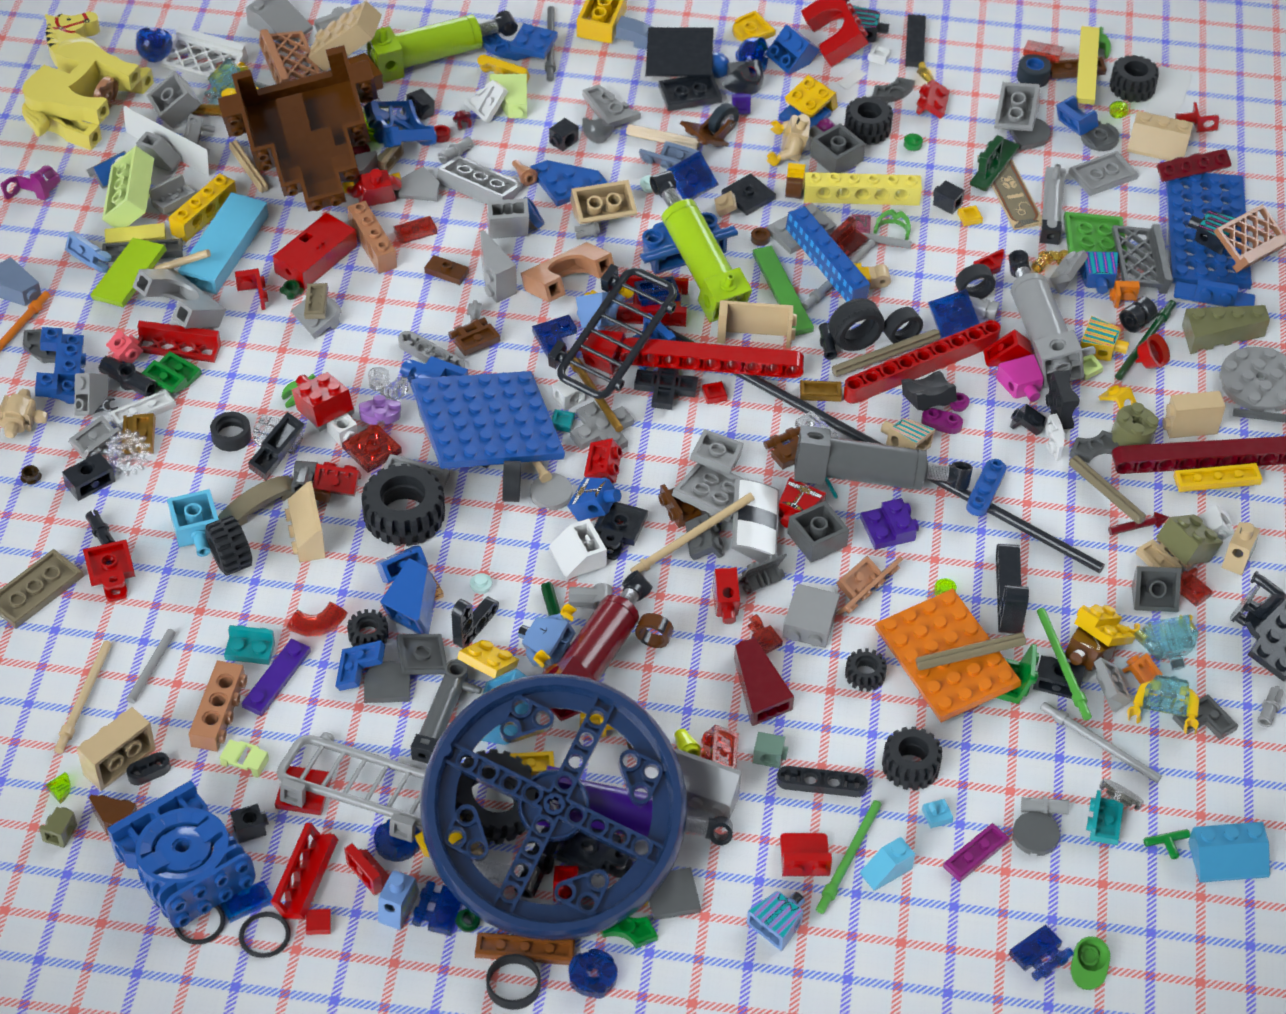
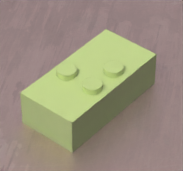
[102,146,154,228]

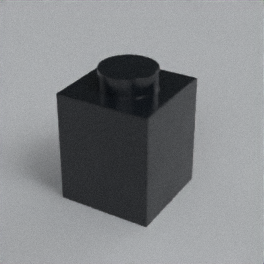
[933,180,965,214]

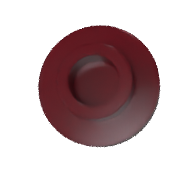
[452,110,472,131]

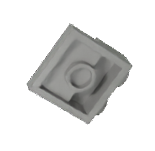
[690,429,744,474]

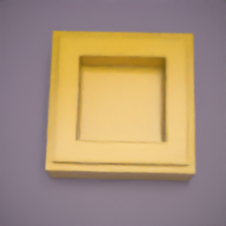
[957,205,983,227]

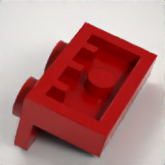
[584,438,623,484]
[312,462,362,497]
[345,843,390,896]

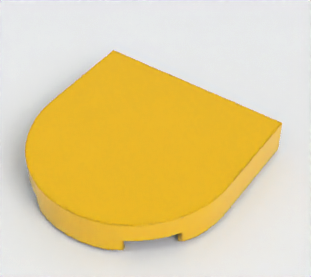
[732,11,776,43]

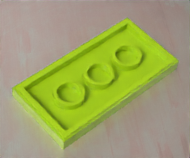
[90,237,167,307]

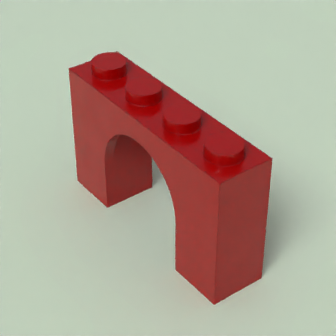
[801,0,869,67]

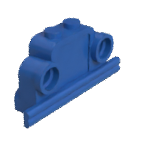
[640,212,738,275]

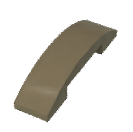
[218,475,294,526]

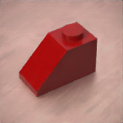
[983,329,1033,367]

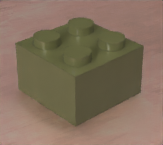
[1156,514,1223,565]

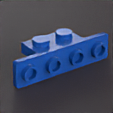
[1174,279,1255,307]

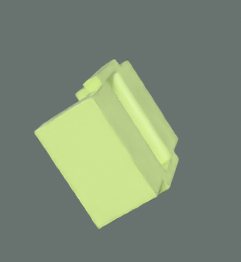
[219,739,269,778]

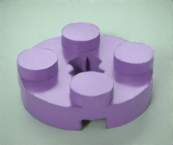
[359,395,401,425]

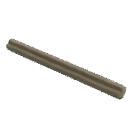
[832,329,941,377]

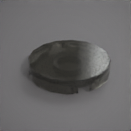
[1099,778,1144,810]

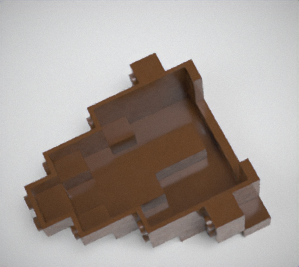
[217,45,379,212]

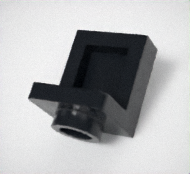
[1010,404,1046,436]

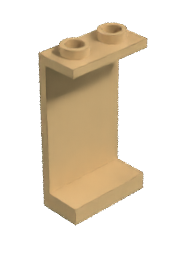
[717,300,797,348]

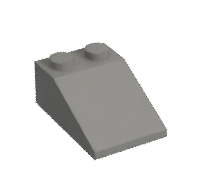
[246,0,313,47]
[994,82,1040,131]
[480,230,517,303]

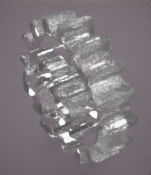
[103,429,151,476]

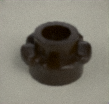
[20,465,42,485]

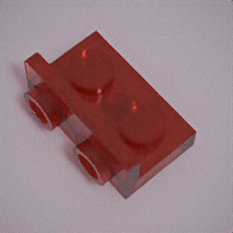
[700,724,739,769]

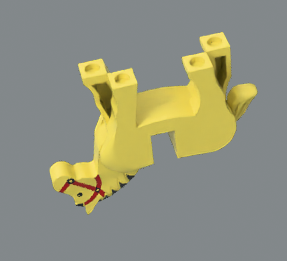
[22,12,154,150]

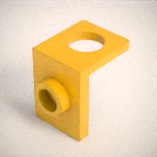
[1098,385,1136,410]

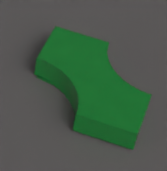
[600,916,658,949]

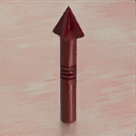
[1108,512,1169,535]

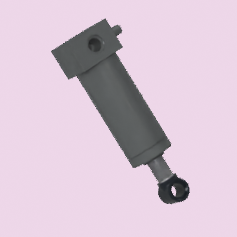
[794,425,973,490]

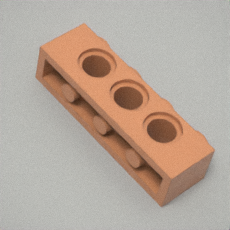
[347,201,397,274]
[188,660,248,752]

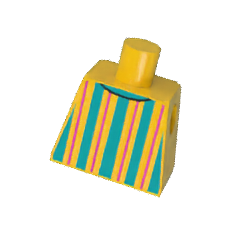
[1080,316,1130,361]

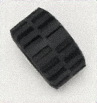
[1109,55,1159,102]
[844,96,893,145]
[205,515,252,576]
[882,727,943,790]

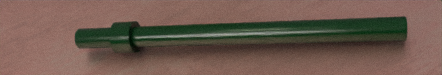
[1115,300,1176,381]

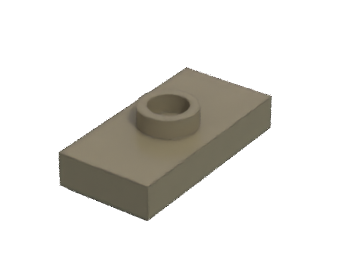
[304,283,329,319]

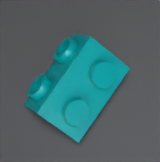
[1086,790,1124,846]

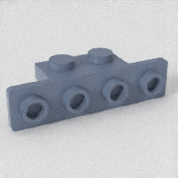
[639,141,713,180]

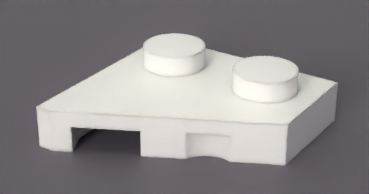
[463,80,509,123]

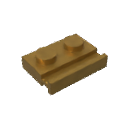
[121,413,156,456]

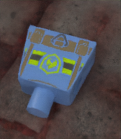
[378,871,420,930]

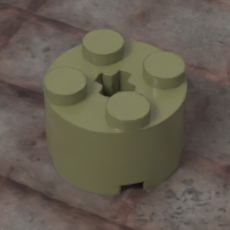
[1112,402,1159,446]

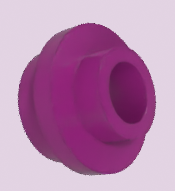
[949,393,970,412]

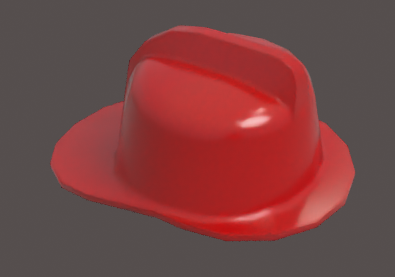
[1135,333,1170,369]

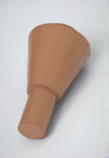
[512,159,538,186]

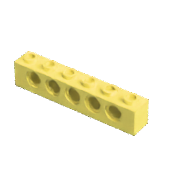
[803,172,922,206]

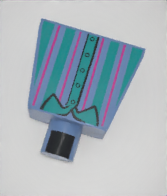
[746,891,805,951]

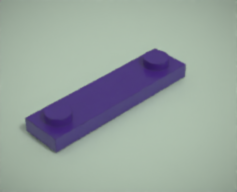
[241,638,311,717]

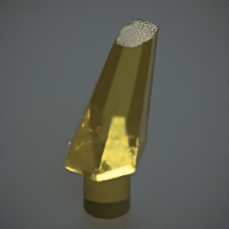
[917,62,934,83]

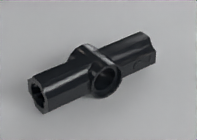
[98,356,157,397]
[514,826,560,899]

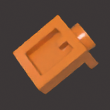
[1110,281,1140,308]
[1122,653,1163,684]

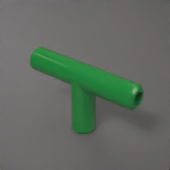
[1143,829,1190,859]

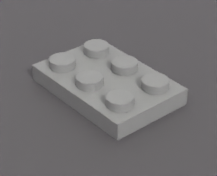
[766,203,837,254]

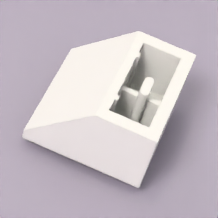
[549,519,607,580]

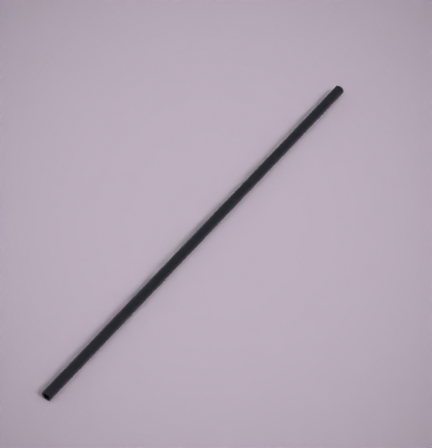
[664,325,1105,574]

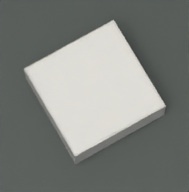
[867,44,891,65]

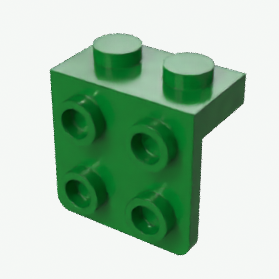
[996,644,1039,704]

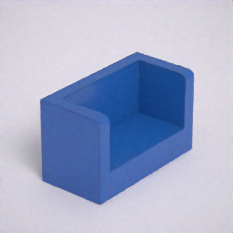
[1056,95,1099,136]

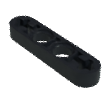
[776,766,868,797]

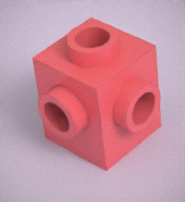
[106,330,144,363]

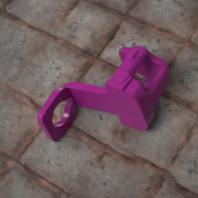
[0,165,61,200]

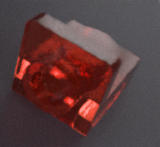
[1180,567,1212,607]

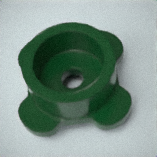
[280,280,304,300]

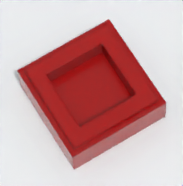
[702,381,728,405]
[306,908,331,935]

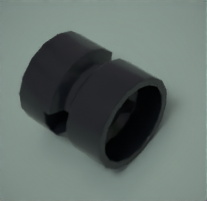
[1119,296,1158,333]

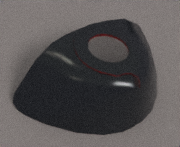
[722,60,764,95]

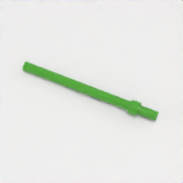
[1037,608,1092,721]
[816,800,882,914]

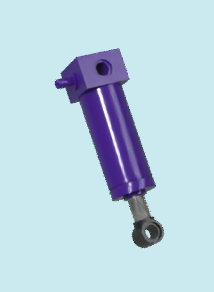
[537,765,733,846]

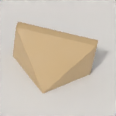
[377,142,404,173]

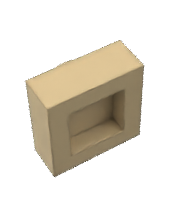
[714,191,737,217]

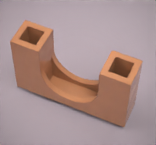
[520,242,614,302]

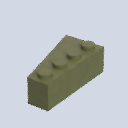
[1182,305,1270,354]

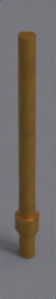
[566,350,623,432]

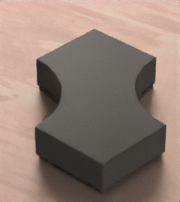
[1069,430,1119,463]

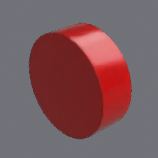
[434,125,451,143]

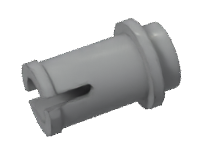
[574,222,600,239]

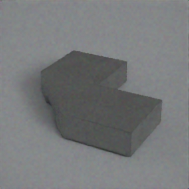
[23,329,56,363]

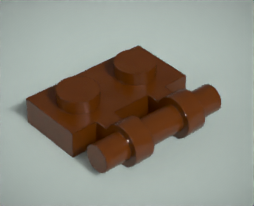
[448,317,500,356]
[763,426,800,470]

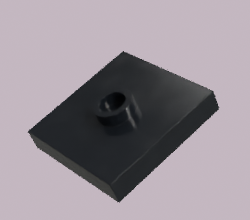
[721,173,776,215]

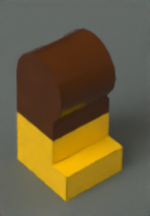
[785,163,806,199]

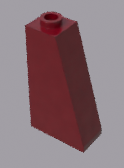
[734,637,794,726]

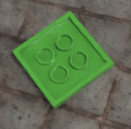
[1063,212,1128,263]

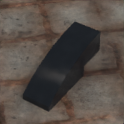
[248,412,305,480]

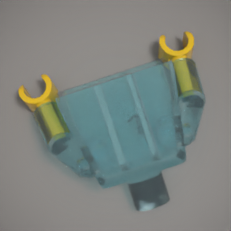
[1127,615,1199,670]

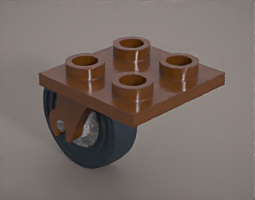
[680,103,739,147]

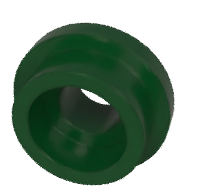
[455,908,480,933]

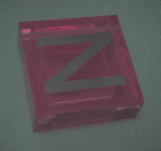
[851,214,871,234]

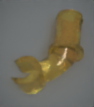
[1031,250,1068,273]

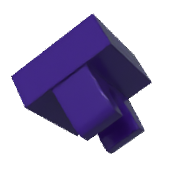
[731,93,751,114]

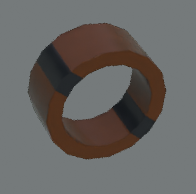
[635,613,674,648]

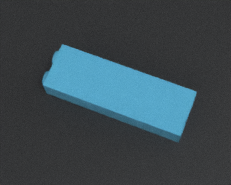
[178,192,269,295]

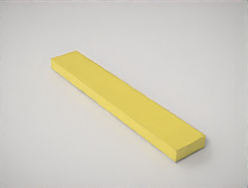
[1076,26,1100,105]

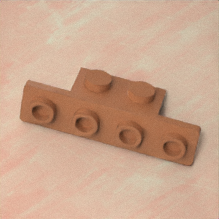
[836,555,903,615]

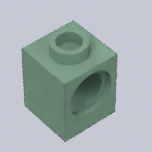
[753,731,789,769]

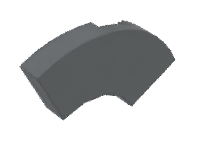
[872,77,915,103]

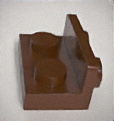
[658,484,702,528]

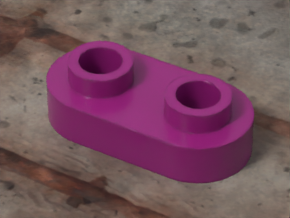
[921,408,963,434]

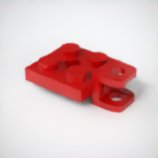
[83,540,135,602]

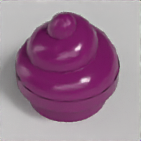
[817,118,835,132]

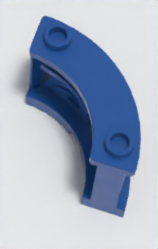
[363,100,437,148]

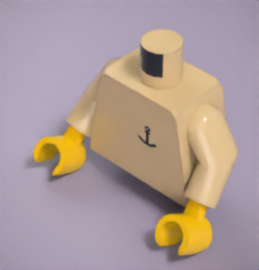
[766,114,810,166]

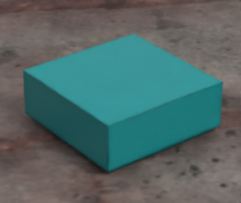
[551,409,575,433]

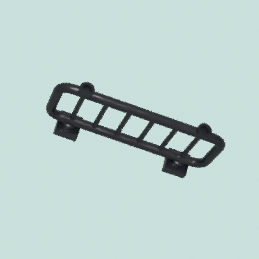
[548,264,677,399]

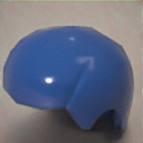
[712,52,729,78]

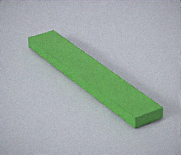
[753,246,814,336]

